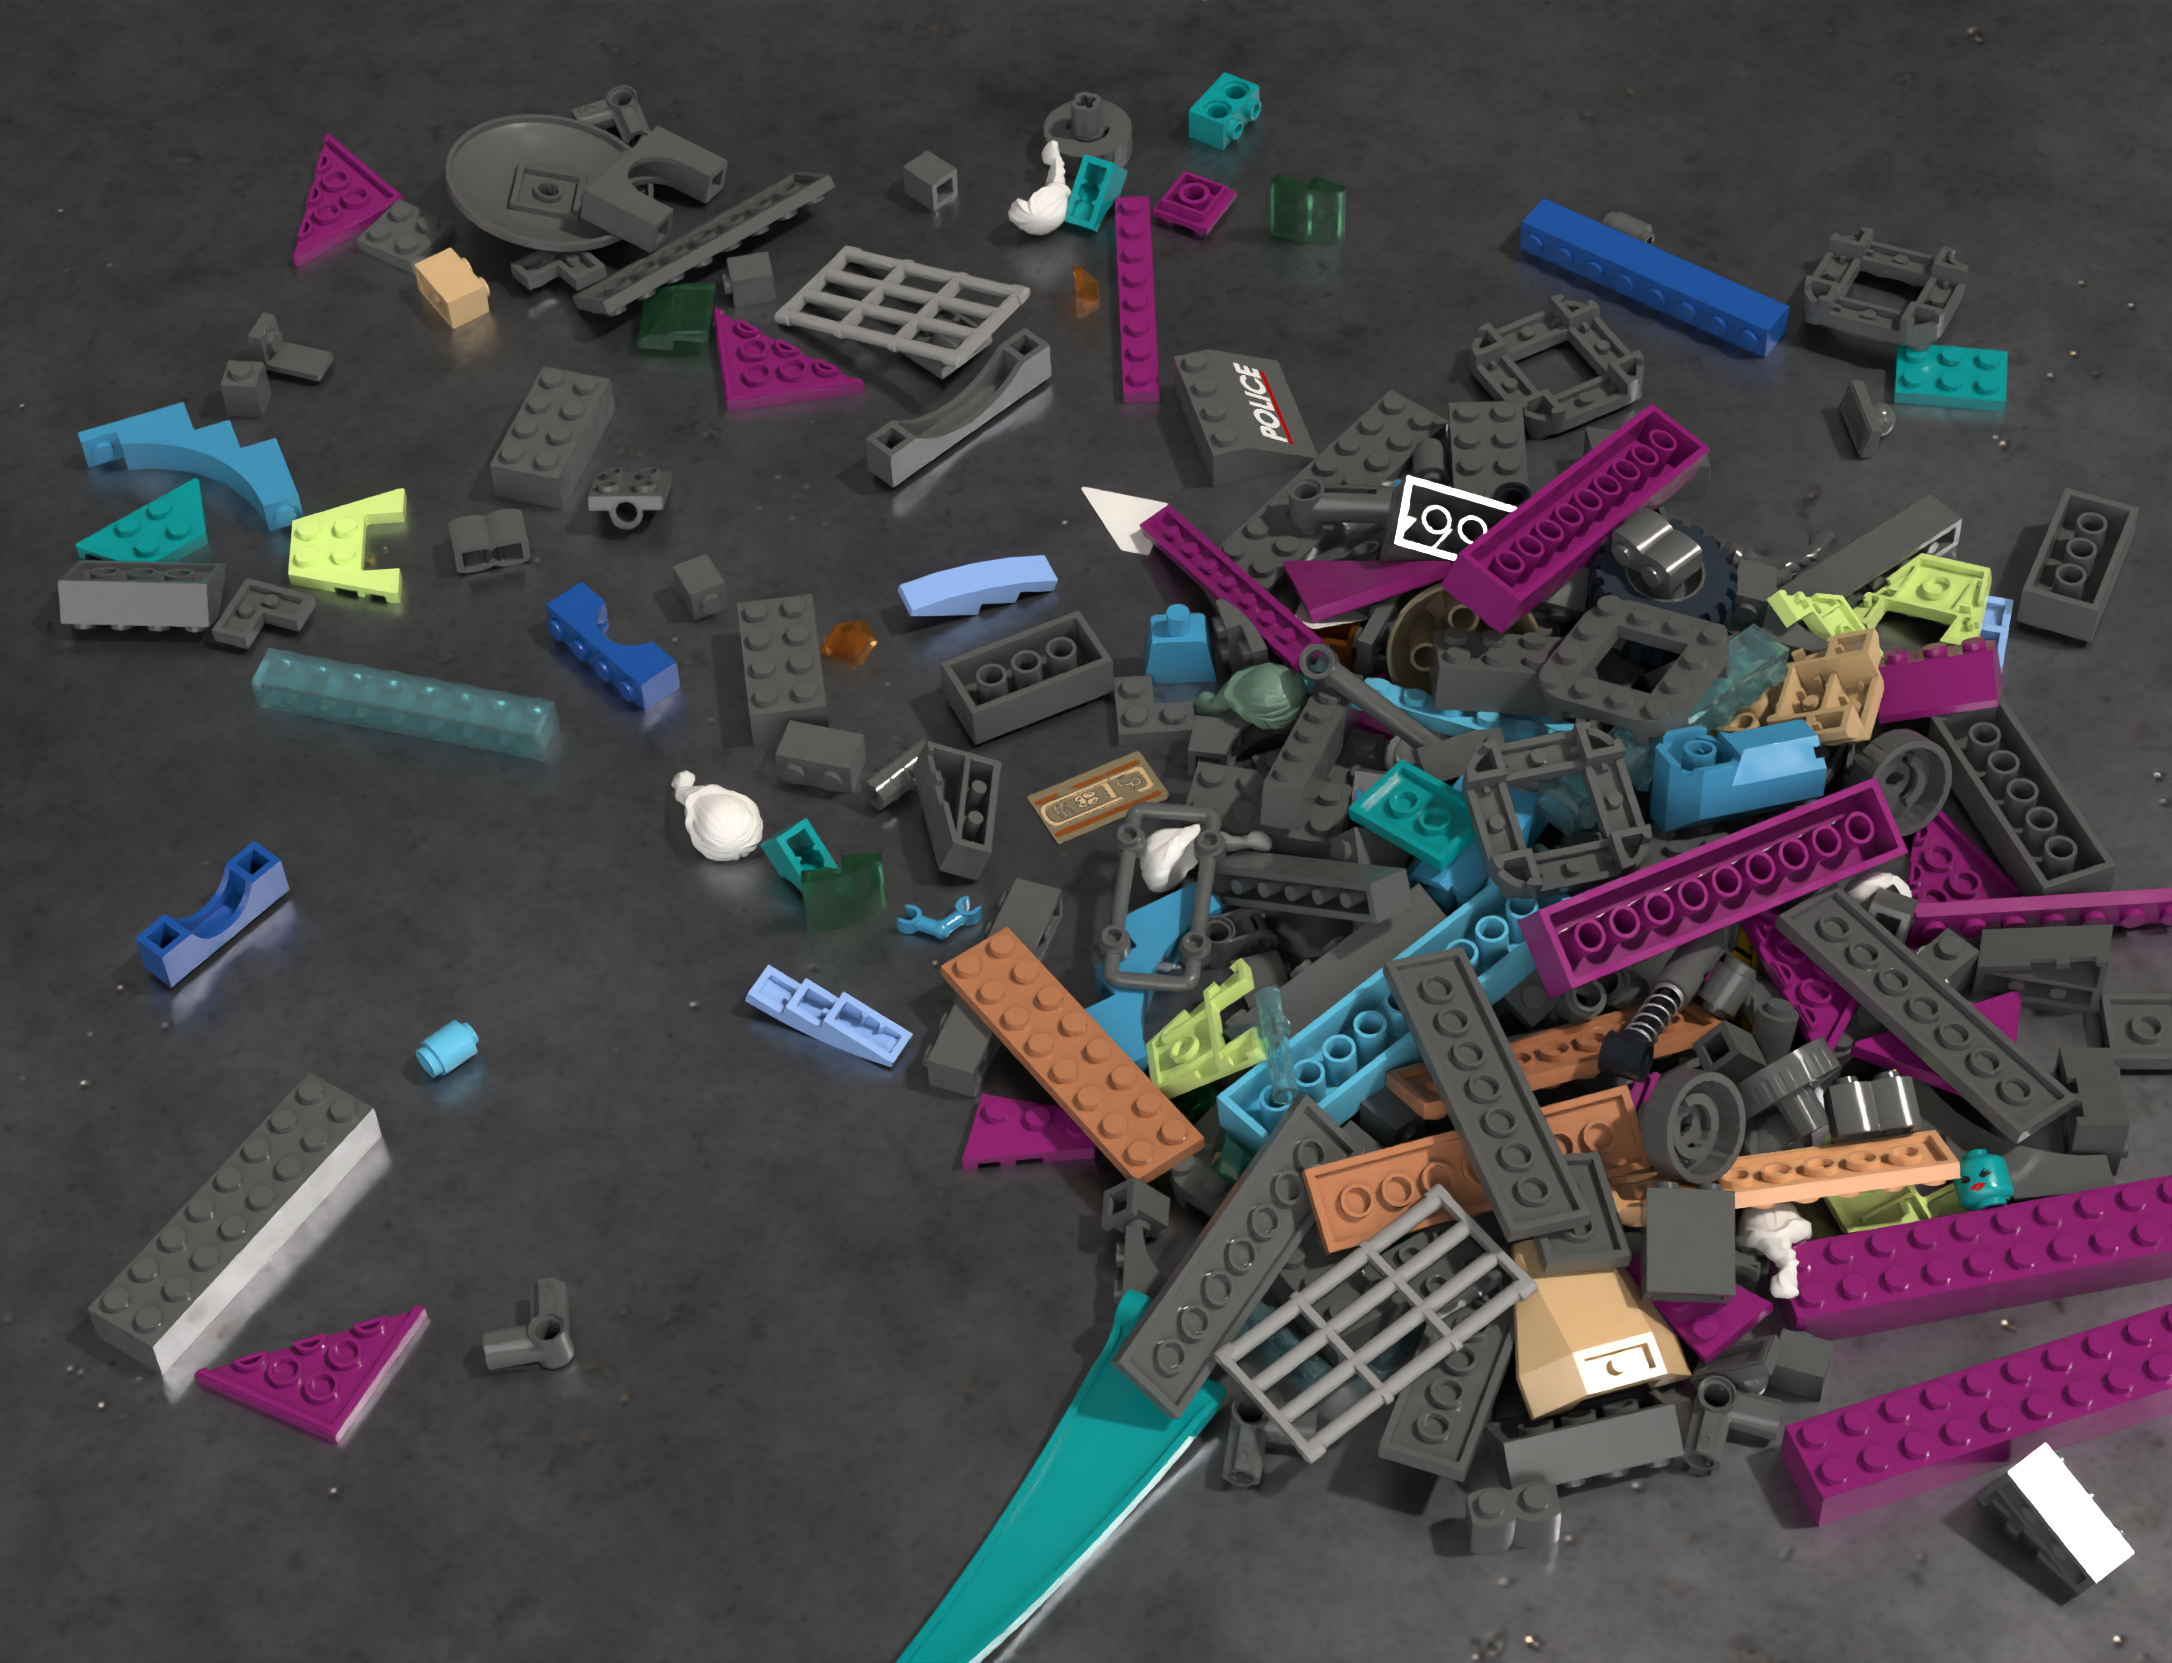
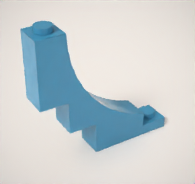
[78,402,304,532]
[1085,882,1224,1077]

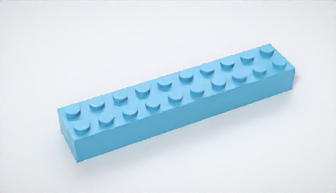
[1216,882,1571,1156]

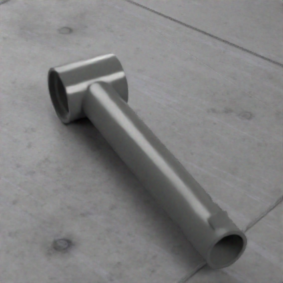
[1299,644,1442,749]

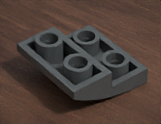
[1212,598,1269,674]

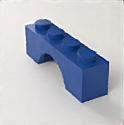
[546,581,680,711]
[135,841,290,988]

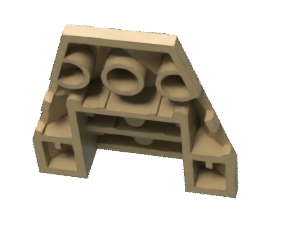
[1710,628,1884,746]

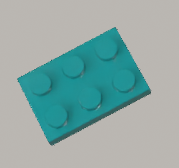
[1893,344,2008,412]
[1348,759,1477,872]

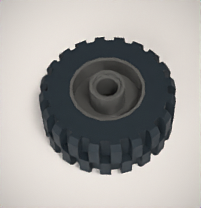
[1585,519,1738,666]

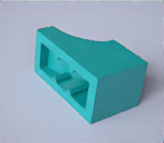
[1064,154,1128,232]
[760,818,849,907]

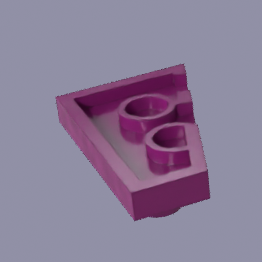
[962,1094,1098,1170]
[1625,1252,1774,1365]

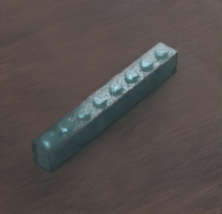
[1535,623,1790,839]
[251,648,560,761]

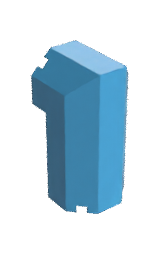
[1650,719,1827,833]
[1406,775,1552,917]

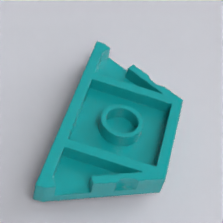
[75,478,208,562]

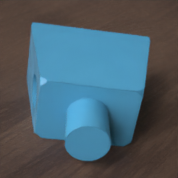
[1142,604,1216,685]

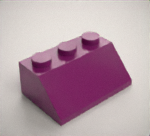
[1878,637,2003,724]

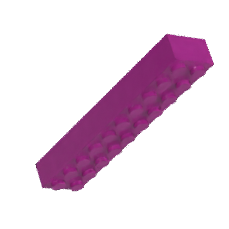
[1440,403,1711,634]
[1517,777,1908,999]
[1767,1175,2172,1341]
[1780,1303,2172,1527]

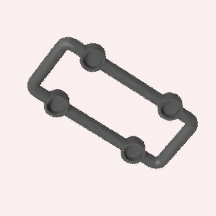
[1098,802,1226,992]

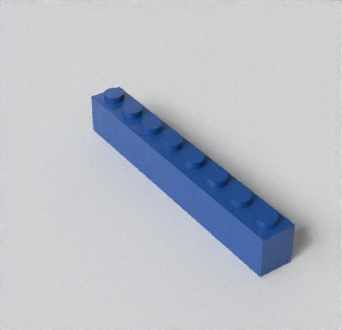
[1520,198,1790,357]

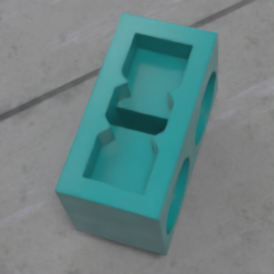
[1188,72,1262,151]

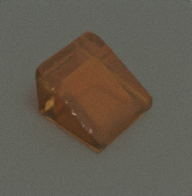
[1072,264,1099,319]
[819,620,877,665]

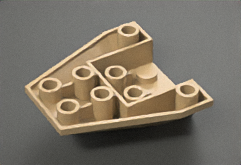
[1511,1239,1692,1421]

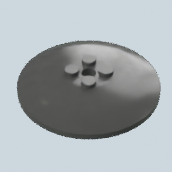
[445,114,654,252]

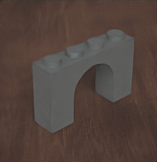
[580,126,728,253]

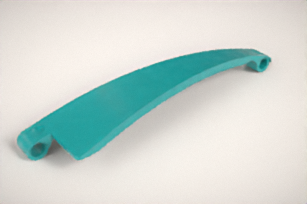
[895,1288,1226,1663]

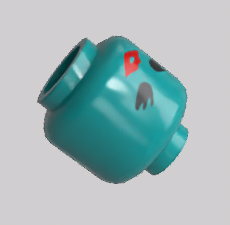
[1953,1149,2014,1211]

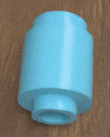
[415,1020,479,1078]

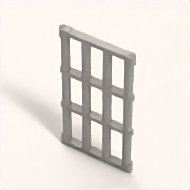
[774,245,1030,368]
[1213,1183,1538,1465]

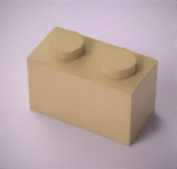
[414,247,490,329]

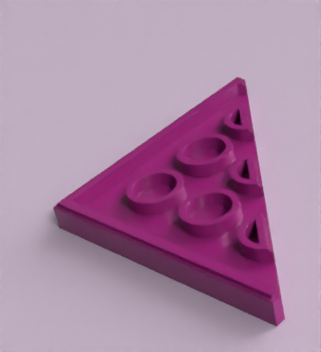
[292,133,405,268]
[712,308,865,412]
[1282,560,1451,623]
[1905,810,2023,955]
[1740,909,1860,1053]
[1850,990,2023,1097]
[195,1305,427,1444]

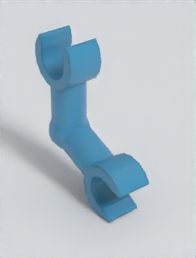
[896,896,982,939]

